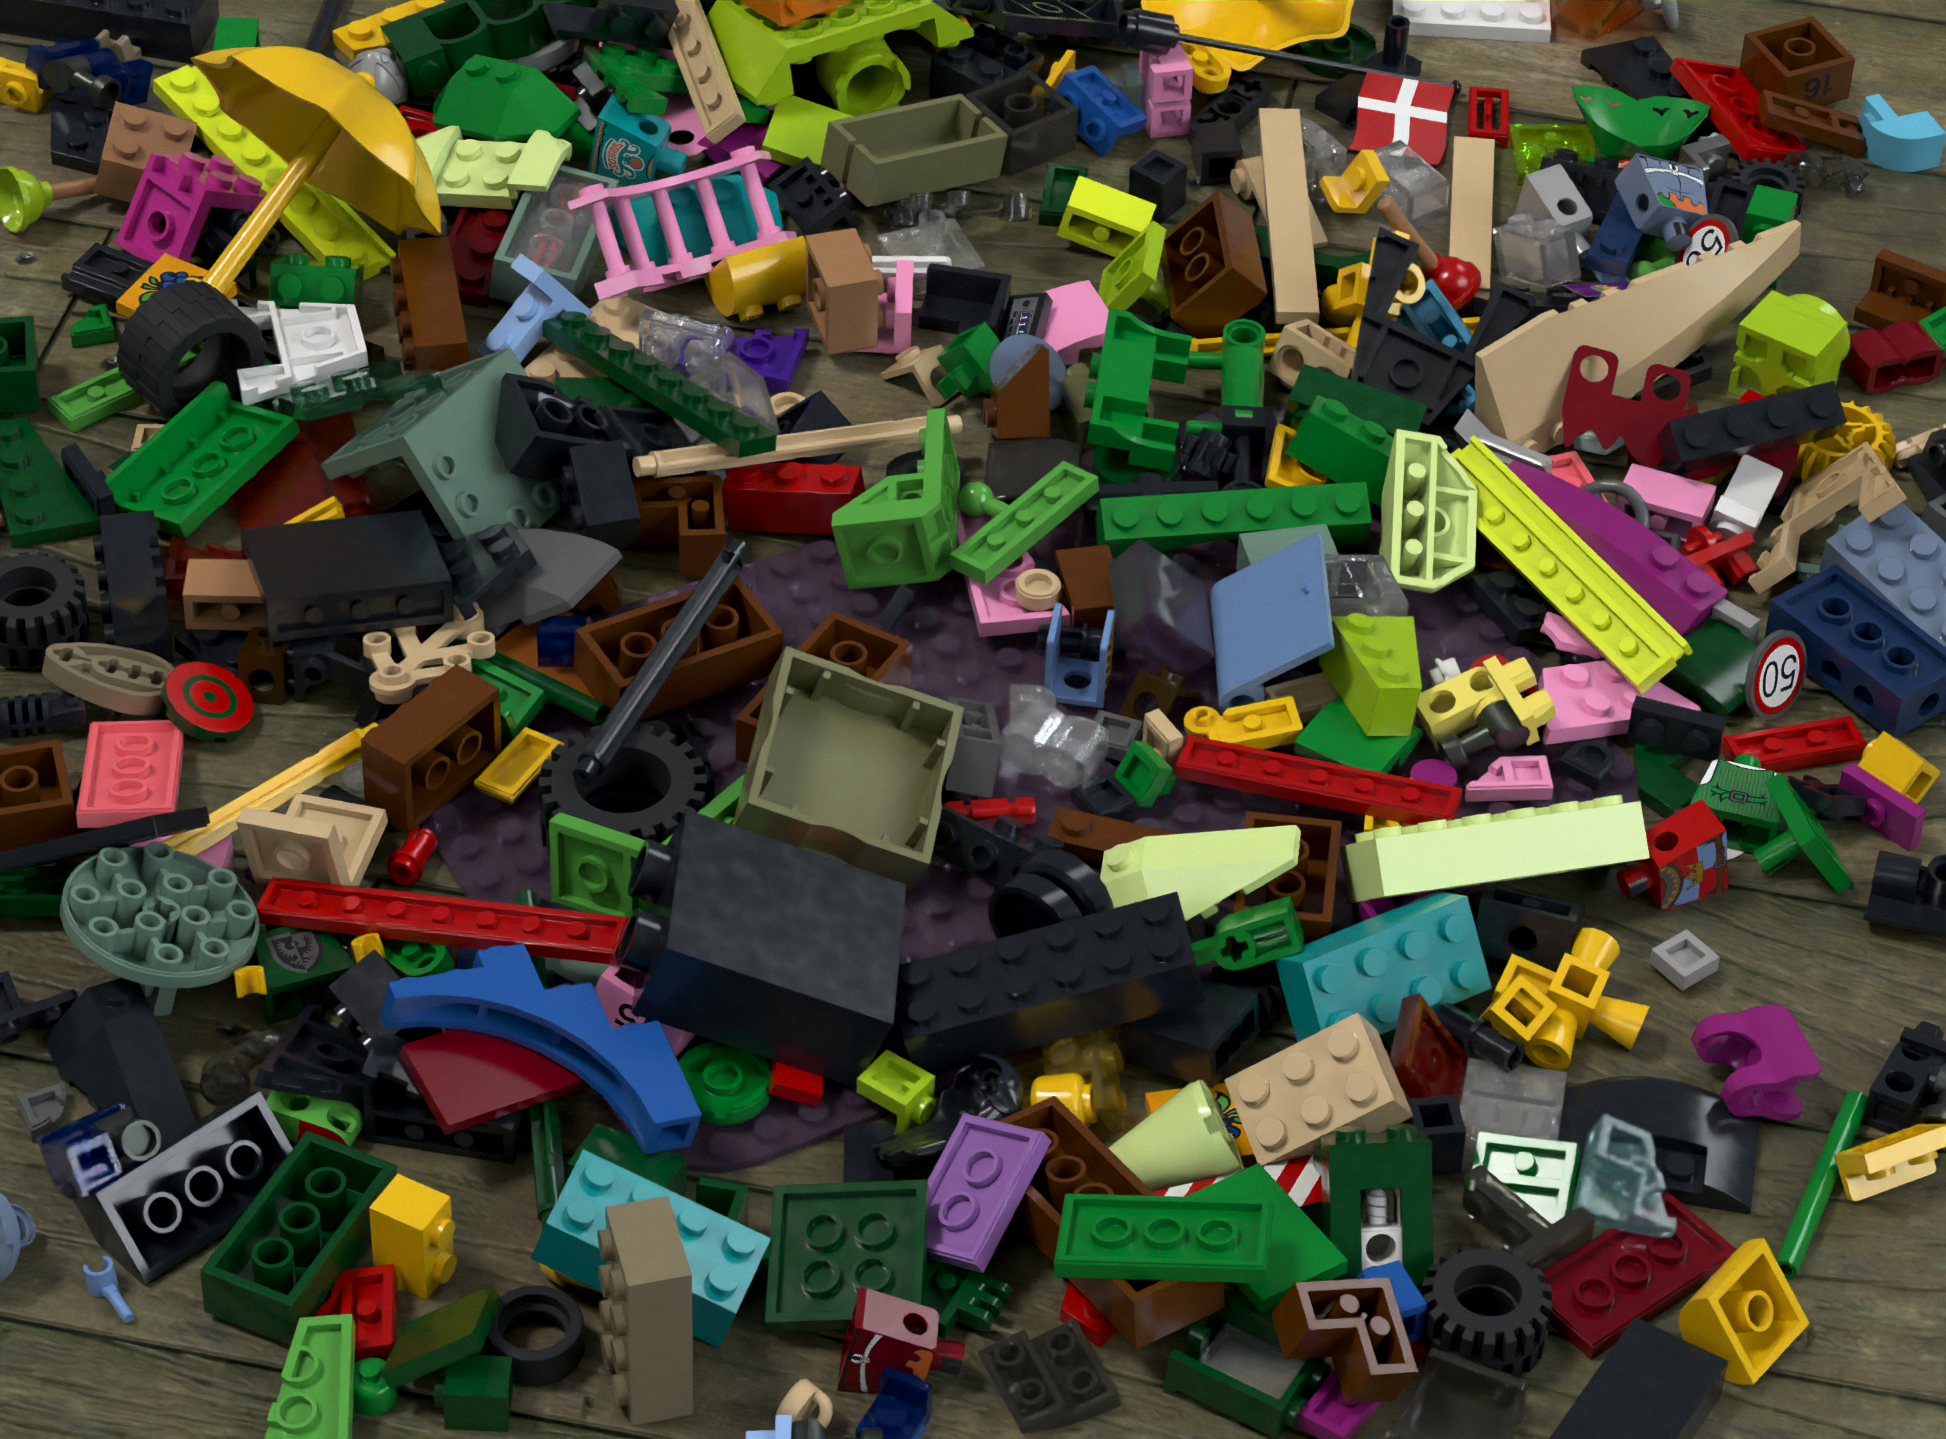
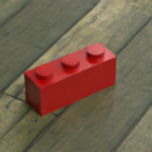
[722,462,865,535]

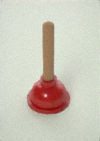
[1377,197,1482,311]

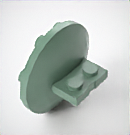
[60,842,260,1017]

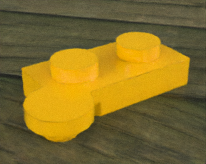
[1184,695,1303,749]

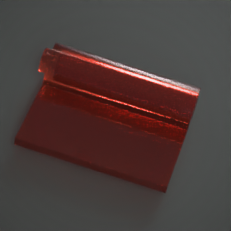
[233,401,378,529]

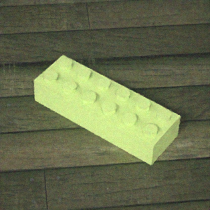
[1340,795,1650,904]

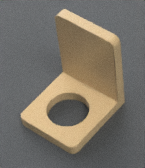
[881,344,959,407]

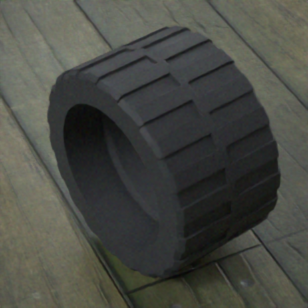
[117,280,266,422]

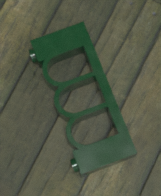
[380,0,600,97]

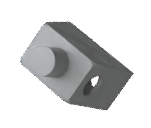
[1510,164,1593,268]

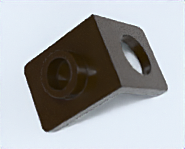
[238,627,290,704]
[1119,667,1201,730]

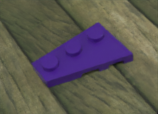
[662,328,809,393]

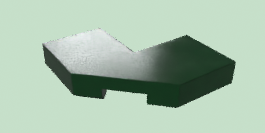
[1632,743,1699,819]

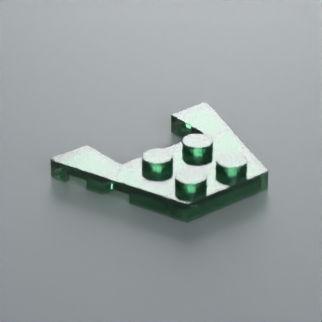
[277,358,443,422]

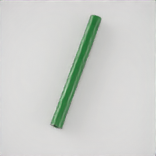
[1776,1090,1868,1280]

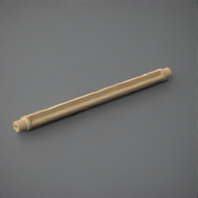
[632,415,963,478]

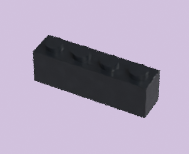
[1657,381,1847,475]

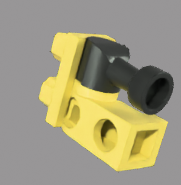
[1416,656,1557,771]

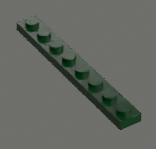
[543,311,777,458]

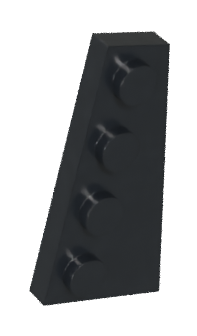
[1580,36,1722,145]

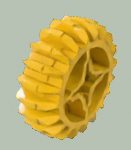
[1791,400,1896,483]

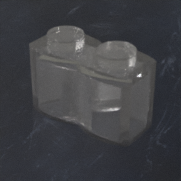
[1000,701,1108,789]

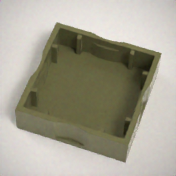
[733,646,964,891]

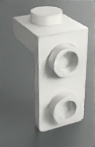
[1708,455,1783,540]

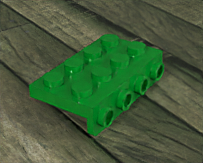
[104,381,301,538]

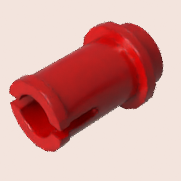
[387,827,438,885]

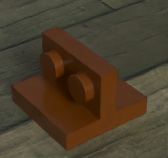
[1853,248,1946,331]

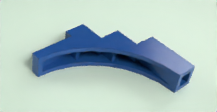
[380,944,702,1155]

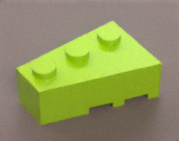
[1318,613,1422,736]

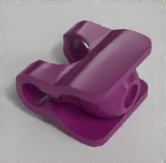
[1691,1004,1821,1121]

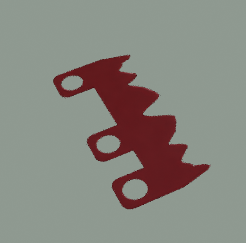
[1562,345,1800,497]

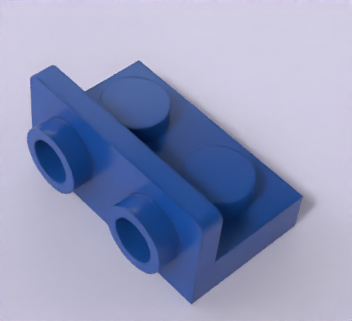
[1048,65,1148,156]

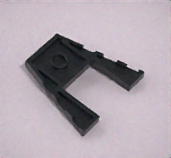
[1350,227,1538,432]

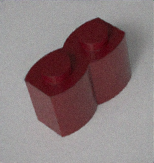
[1841,321,1944,394]

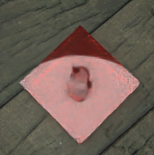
[1390,993,1469,1106]

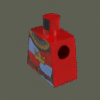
[1616,799,1728,910]

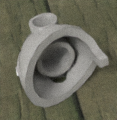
[347,48,409,107]

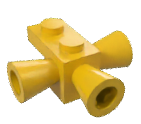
[1321,230,1425,349]
[1491,928,1650,1071]

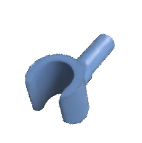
[83,1255,135,1324]

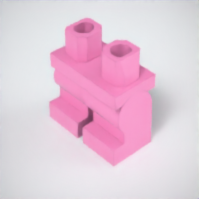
[1137,41,1193,139]

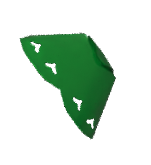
[1571,85,1710,161]

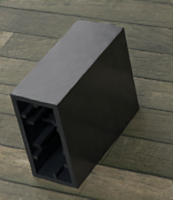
[617,809,906,1088]

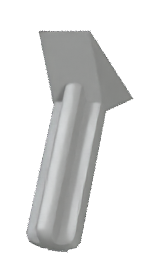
[1454,408,1553,474]

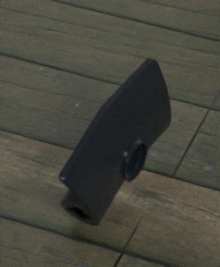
[1863,850,1946,937]

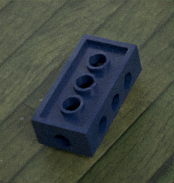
[1764,565,1946,738]

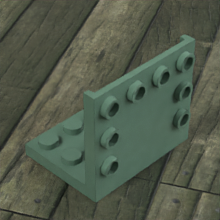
[321,347,563,540]

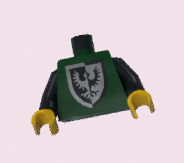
[234,924,387,1025]

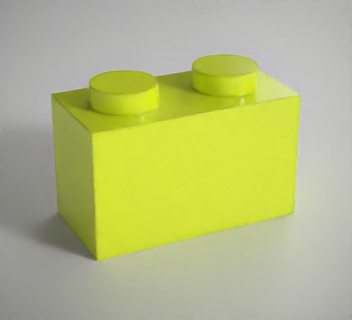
[1056,175,1156,258]

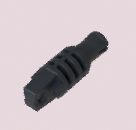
[0,692,88,739]

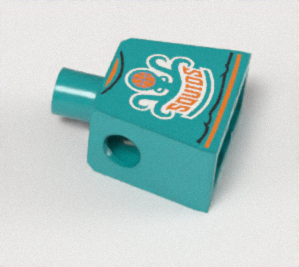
[588,94,688,186]

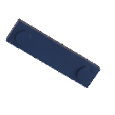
[1584,191,1646,278]

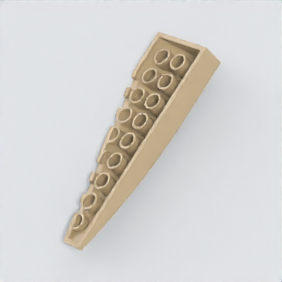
[1475,220,1801,454]

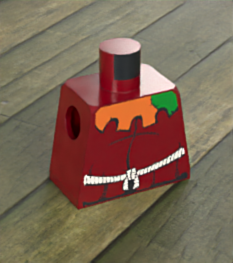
[837,1287,965,1397]

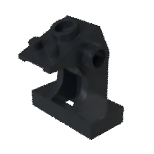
[286,633,402,727]

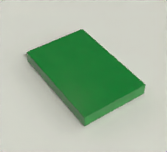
[1186,1163,1348,1313]

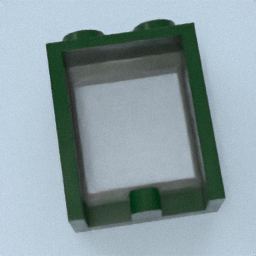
[1163,1290,1331,1439]

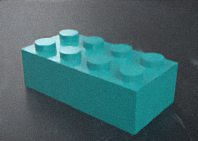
[1275,891,1492,1043]
[530,1149,771,1348]

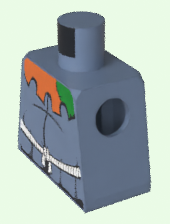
[1614,153,1708,251]

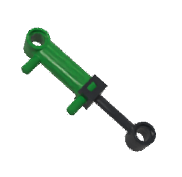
[1185,319,1266,542]

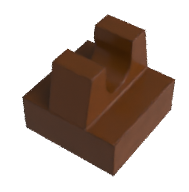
[576,571,623,613]

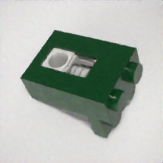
[1313,1124,1434,1284]

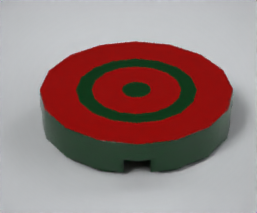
[160,661,254,742]

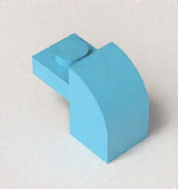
[1859,94,1946,172]

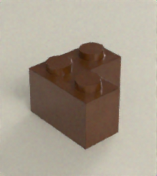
[632,476,725,577]
[1271,1277,1418,1404]

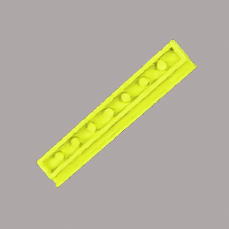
[153,65,396,281]
[1451,435,1693,694]

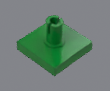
[1753,772,1854,894]

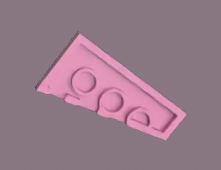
[957,505,1070,637]

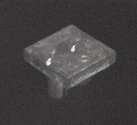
[639,308,735,401]

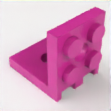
[115,151,267,263]

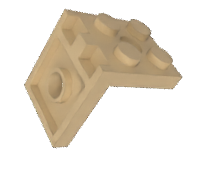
[236,793,388,894]

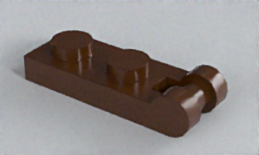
[1756,89,1867,158]

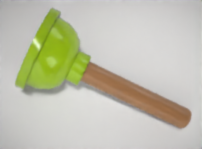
[0,166,97,233]

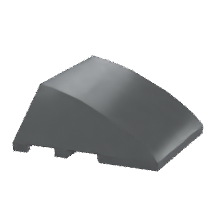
[475,529,622,637]

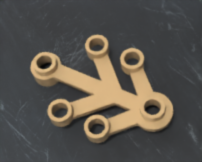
[363,602,496,704]

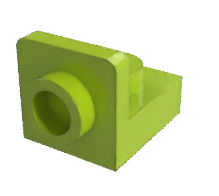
[856,1049,937,1134]

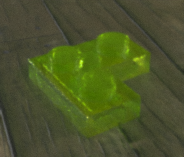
[1508,124,1595,186]

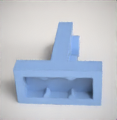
[477,253,593,363]

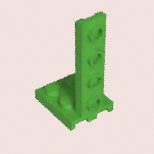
[549,774,745,917]

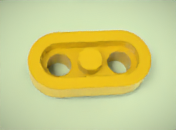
[1180,30,1231,94]

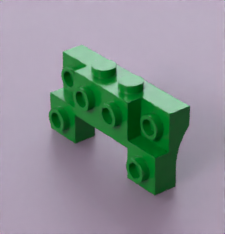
[1083,308,1192,472]

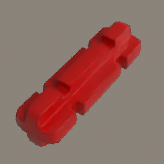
[944,796,1036,825]

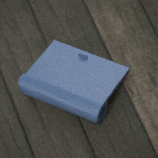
[1210,532,1335,715]

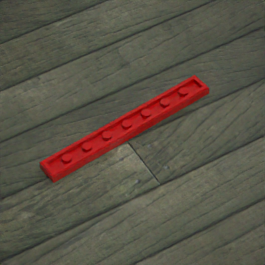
[256,877,630,965]

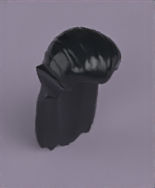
[869,1053,1024,1168]

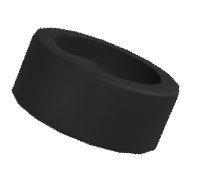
[485,1286,584,1386]

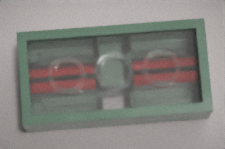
[489,165,619,317]

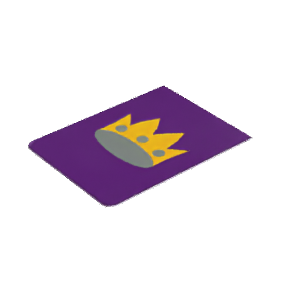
[1562,282,1629,297]

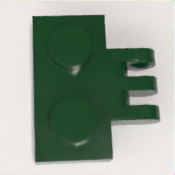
[924,1255,1013,1339]

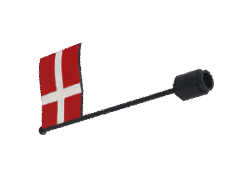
[1116,8,1462,169]

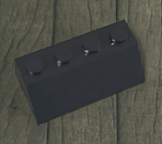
[73,1091,293,1284]

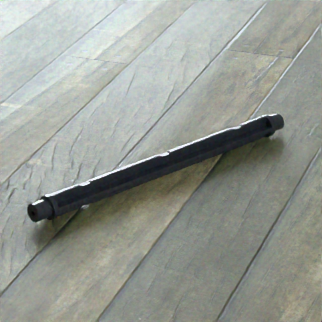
[573,539,749,785]

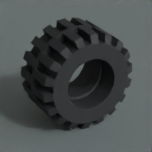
[0,552,90,669]
[1420,1245,1553,1385]

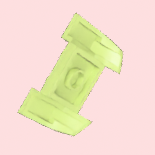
[415,126,572,210]

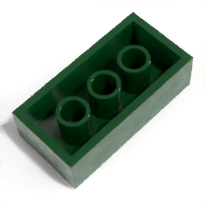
[200,1131,397,1346]

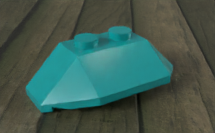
[612,175,783,267]

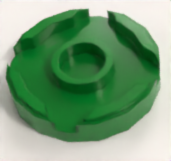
[678,1041,771,1126]

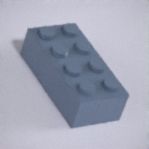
[1819,502,1946,647]

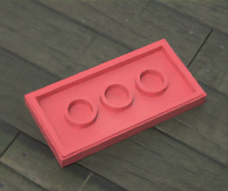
[76,720,185,828]

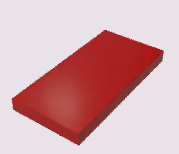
[1669,58,1813,169]

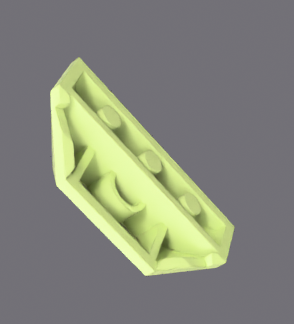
[1378,429,1478,593]

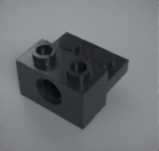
[1475,883,1585,972]

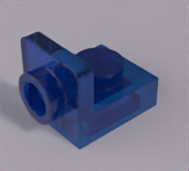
[537,616,587,667]
[855,1366,932,1439]

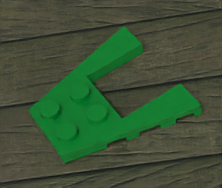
[581,42,770,124]

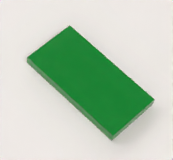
[1054,1193,1274,1284]

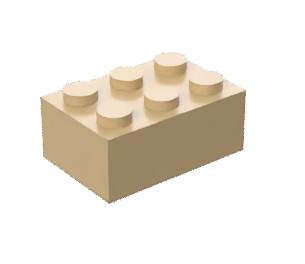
[1224,1012,1413,1166]

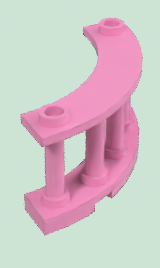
[567,146,797,300]

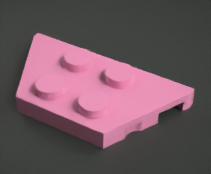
[1538,660,1701,745]

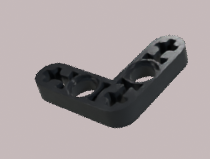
[1188,67,1270,145]

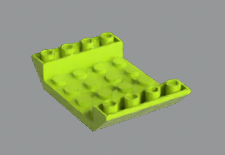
[706,0,974,106]

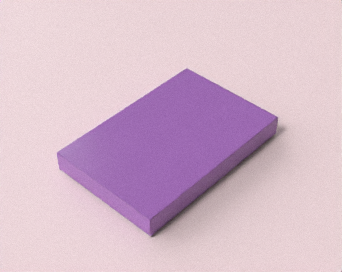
[927,1113,1052,1273]

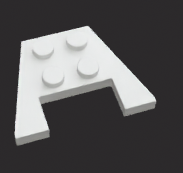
[229,299,368,406]

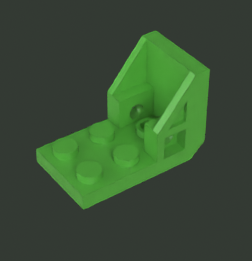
[832,408,960,590]

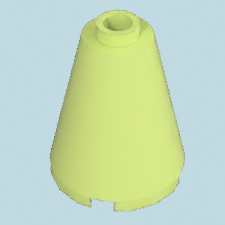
[1109,1079,1244,1192]

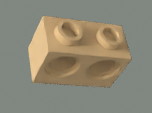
[1267,318,1356,389]

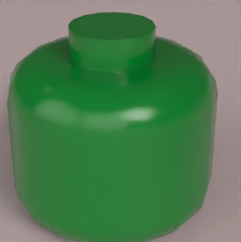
[353,1357,398,1416]

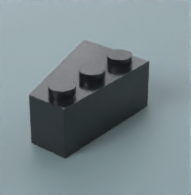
[361,1029,528,1165]

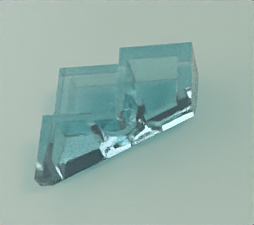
[1571,1114,1677,1238]

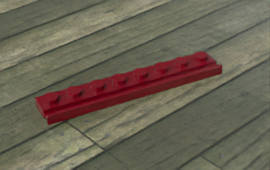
[449,82,577,308]

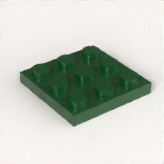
[765,1180,930,1332]

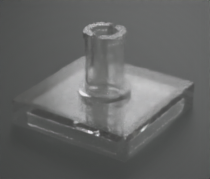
[877,209,986,296]

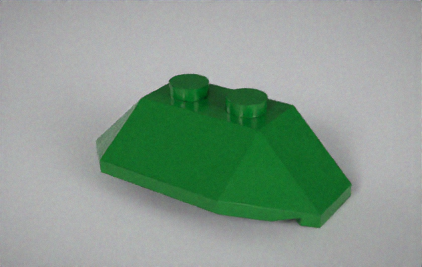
[433,54,582,142]

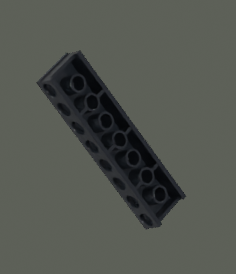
[1549,1317,1729,1439]

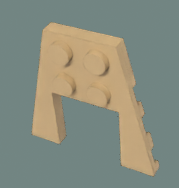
[1748,441,1907,595]

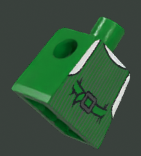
[1690,754,1780,854]

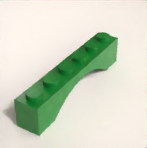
[1095,482,1372,560]

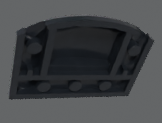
[1554,1076,1760,1214]

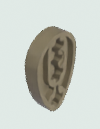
[42,642,175,716]

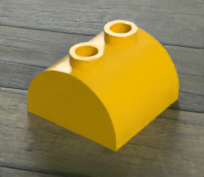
[704,236,806,322]
[1679,1238,1809,1385]

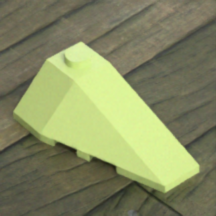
[1100,825,1301,921]

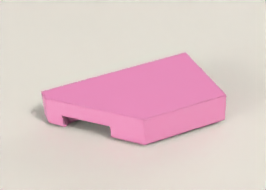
[1465,755,1553,802]

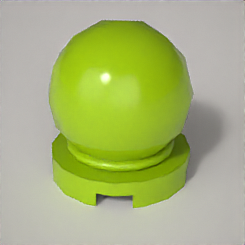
[815,38,911,116]

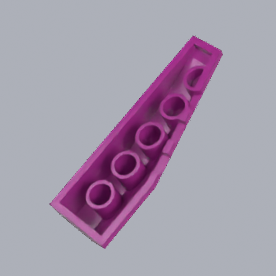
[1507,460,1728,638]

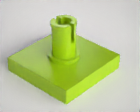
[1098,221,1169,313]

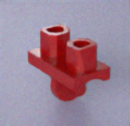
[1680,525,1758,587]

